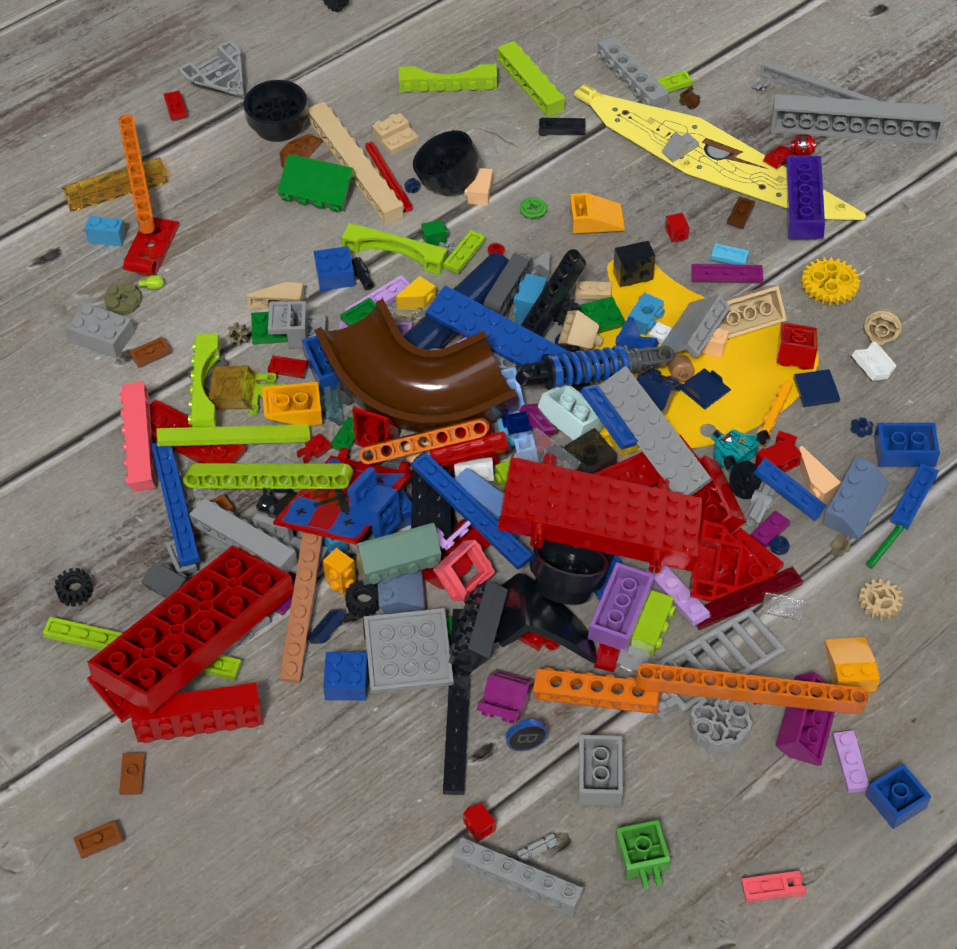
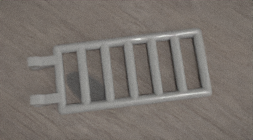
[637,609,785,719]

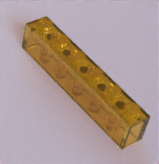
[62,157,168,212]

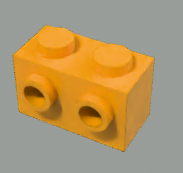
[323,548,356,595]

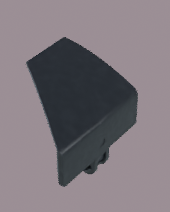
[494,573,597,663]

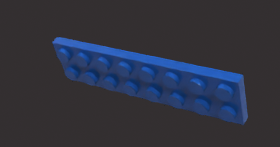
[426,285,569,367]

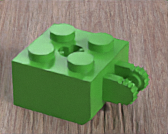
[615,820,670,889]

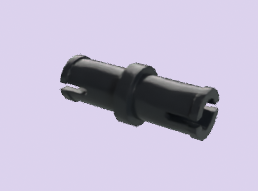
[352,257,375,290]

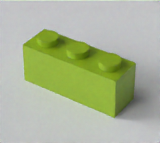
[631,590,676,656]

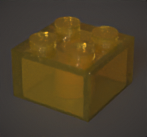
[208,365,256,410]

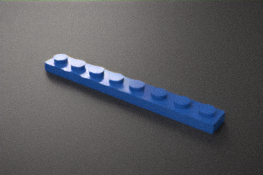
[151,443,200,567]
[411,452,532,570]

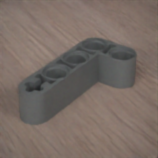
[484,252,533,318]

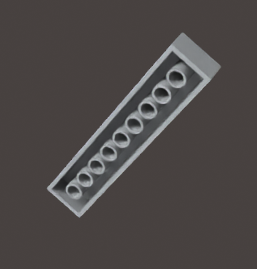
[771,94,945,145]

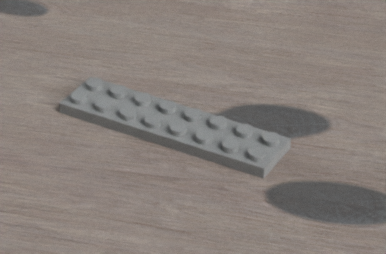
[599,366,712,496]

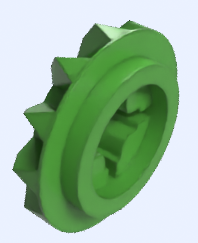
[519,197,547,219]

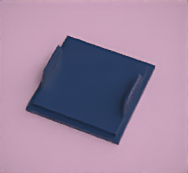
[681,368,731,410]

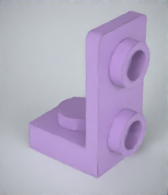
[436,520,471,550]

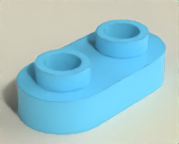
[497,417,515,451]

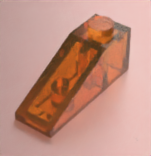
[280,134,323,168]

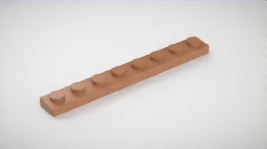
[279,532,323,683]

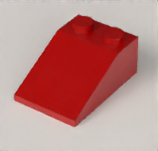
[777,322,818,370]
[352,406,398,454]

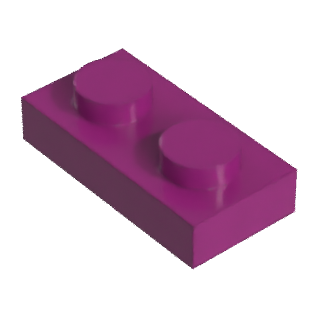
[519,404,557,437]
[751,510,790,548]

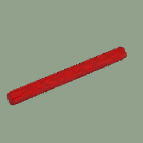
[365,141,413,213]

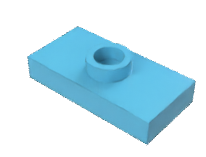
[710,243,749,265]

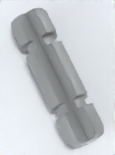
[516,833,557,862]

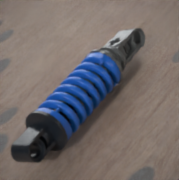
[515,345,675,390]

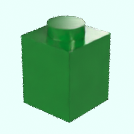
[421,220,448,246]

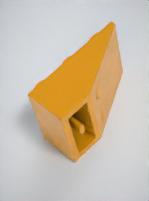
[570,193,625,234]

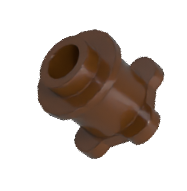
[679,86,700,109]

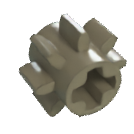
[226,322,250,346]

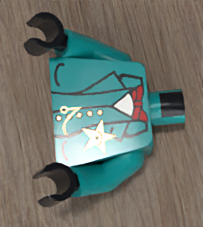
[711,430,770,474]

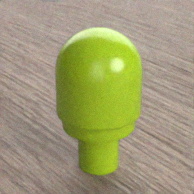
[139,275,164,290]

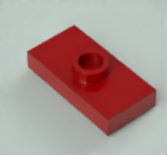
[268,355,308,379]

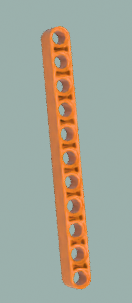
[635,663,869,714]

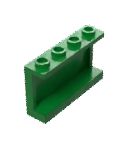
[277,154,356,212]

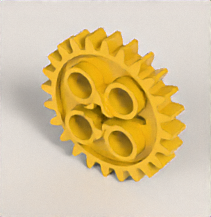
[801,257,860,306]

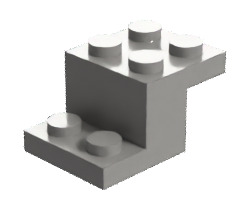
[268,301,326,348]

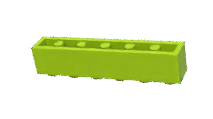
[497,41,565,118]

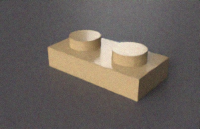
[575,281,612,300]

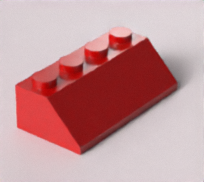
[692,455,746,533]
[422,519,491,589]

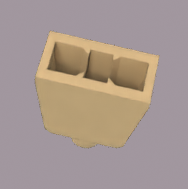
[558,310,603,350]

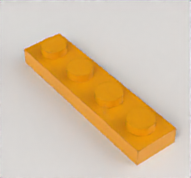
[757,380,793,448]

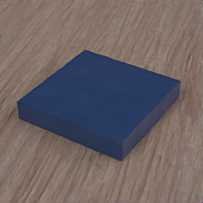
[793,369,840,407]

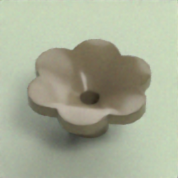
[831,534,851,557]

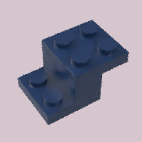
[636,369,683,415]

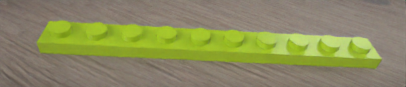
[42,617,242,681]

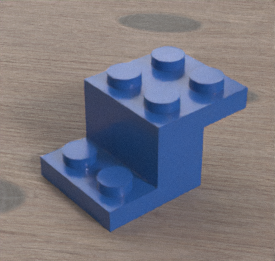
[347,467,402,539]

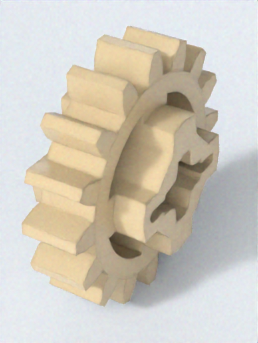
[858,579,903,620]

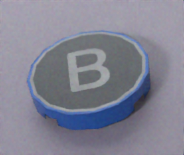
[505,719,548,751]

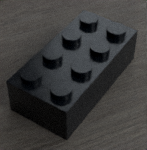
[448,579,508,673]

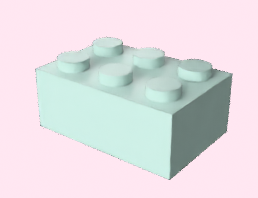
[538,384,603,443]

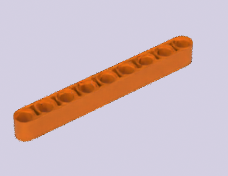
[119,114,155,234]

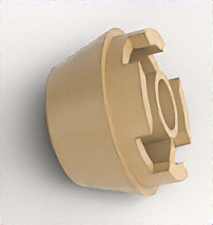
[864,308,901,345]

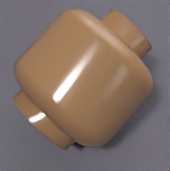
[668,355,694,382]

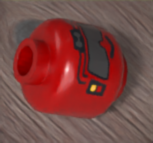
[791,134,815,156]

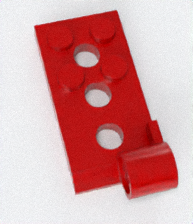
[122,217,179,276]

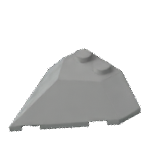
[177,39,244,97]

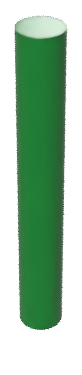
[866,524,904,569]

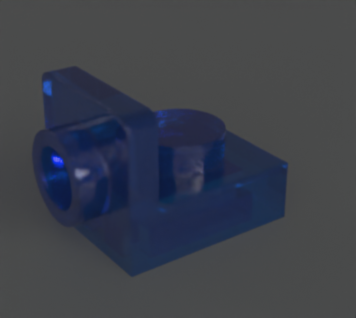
[502,409,531,435]

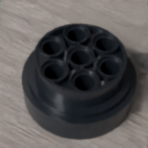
[243,80,309,142]
[413,130,479,195]
[530,540,609,605]

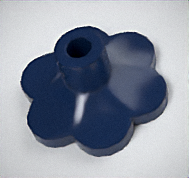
[850,417,873,438]

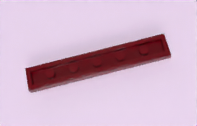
[696,566,803,630]

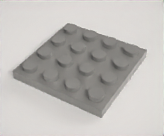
[364,608,454,694]

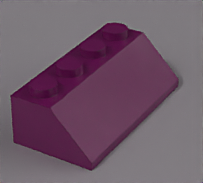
[776,672,838,766]

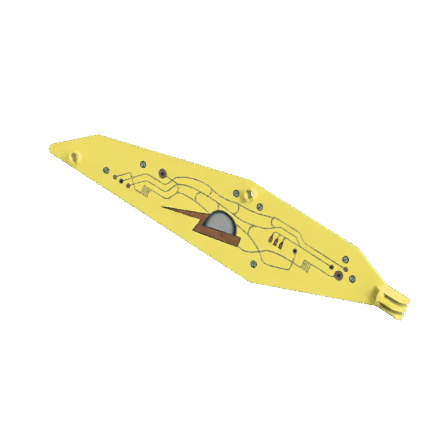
[574,83,866,220]

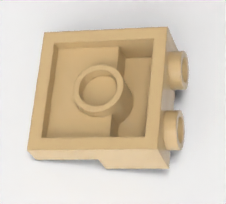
[372,113,419,155]

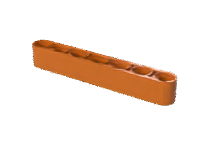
[359,418,489,464]

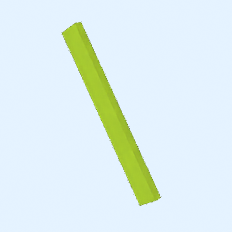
[157,424,310,446]

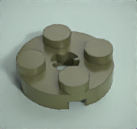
[104,283,141,316]

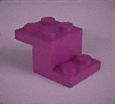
[476,669,535,723]

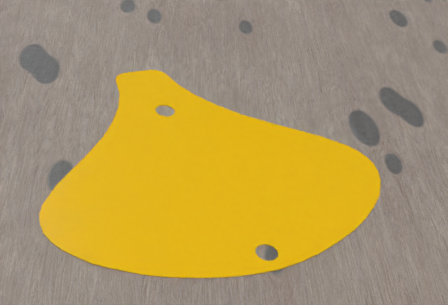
[582,260,819,450]

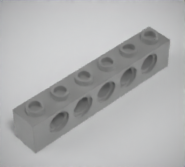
[597,36,669,108]
[452,837,583,918]

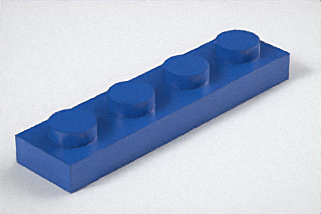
[580,384,638,450]
[753,458,827,521]
[890,463,939,530]

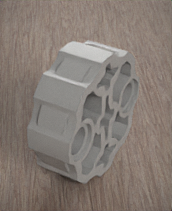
[689,697,752,755]

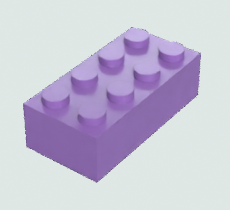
[588,562,655,652]

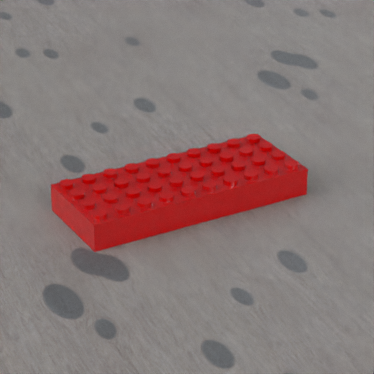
[87,545,293,714]

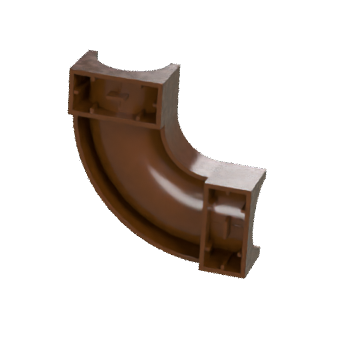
[314,299,518,432]

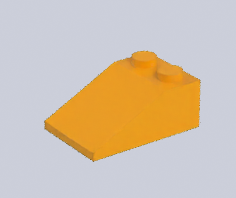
[262,382,322,426]
[824,637,880,692]

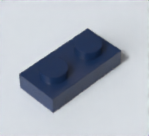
[307,609,346,644]

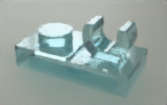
[320,386,345,426]

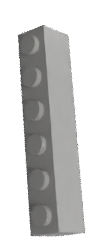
[189,498,298,573]

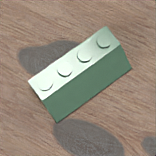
[356,523,441,585]

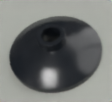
[729,461,762,499]

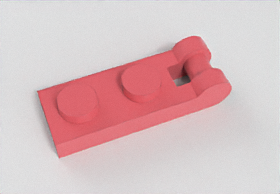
[741,871,807,903]

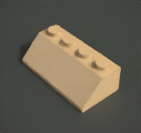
[717,285,787,339]

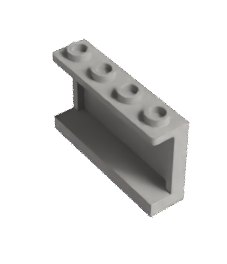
[661,294,730,359]

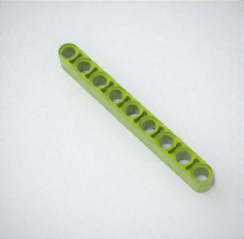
[183,463,353,489]

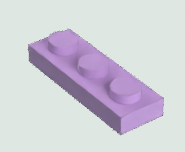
[832,730,869,793]

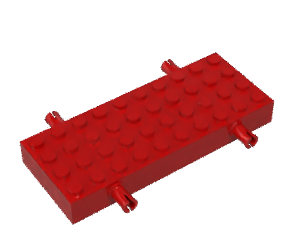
[497,453,702,574]

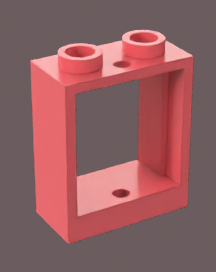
[433,540,495,601]

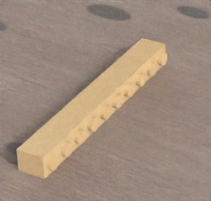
[307,102,404,225]

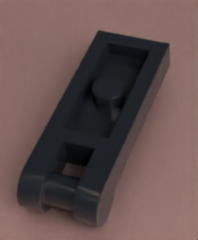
[538,118,585,136]

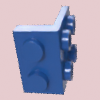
[615,317,659,350]

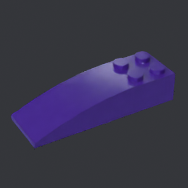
[786,156,825,239]

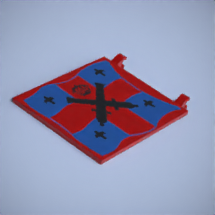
[273,447,412,545]

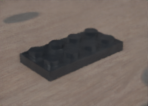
[411,468,451,540]

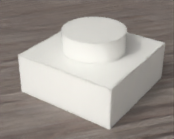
[649,322,672,344]

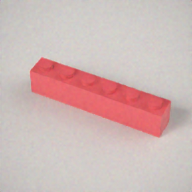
[119,381,156,492]

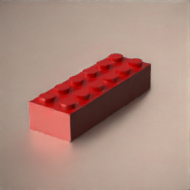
[130,682,263,743]

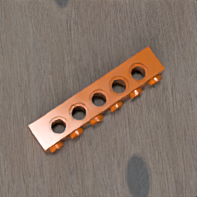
[533,668,662,714]

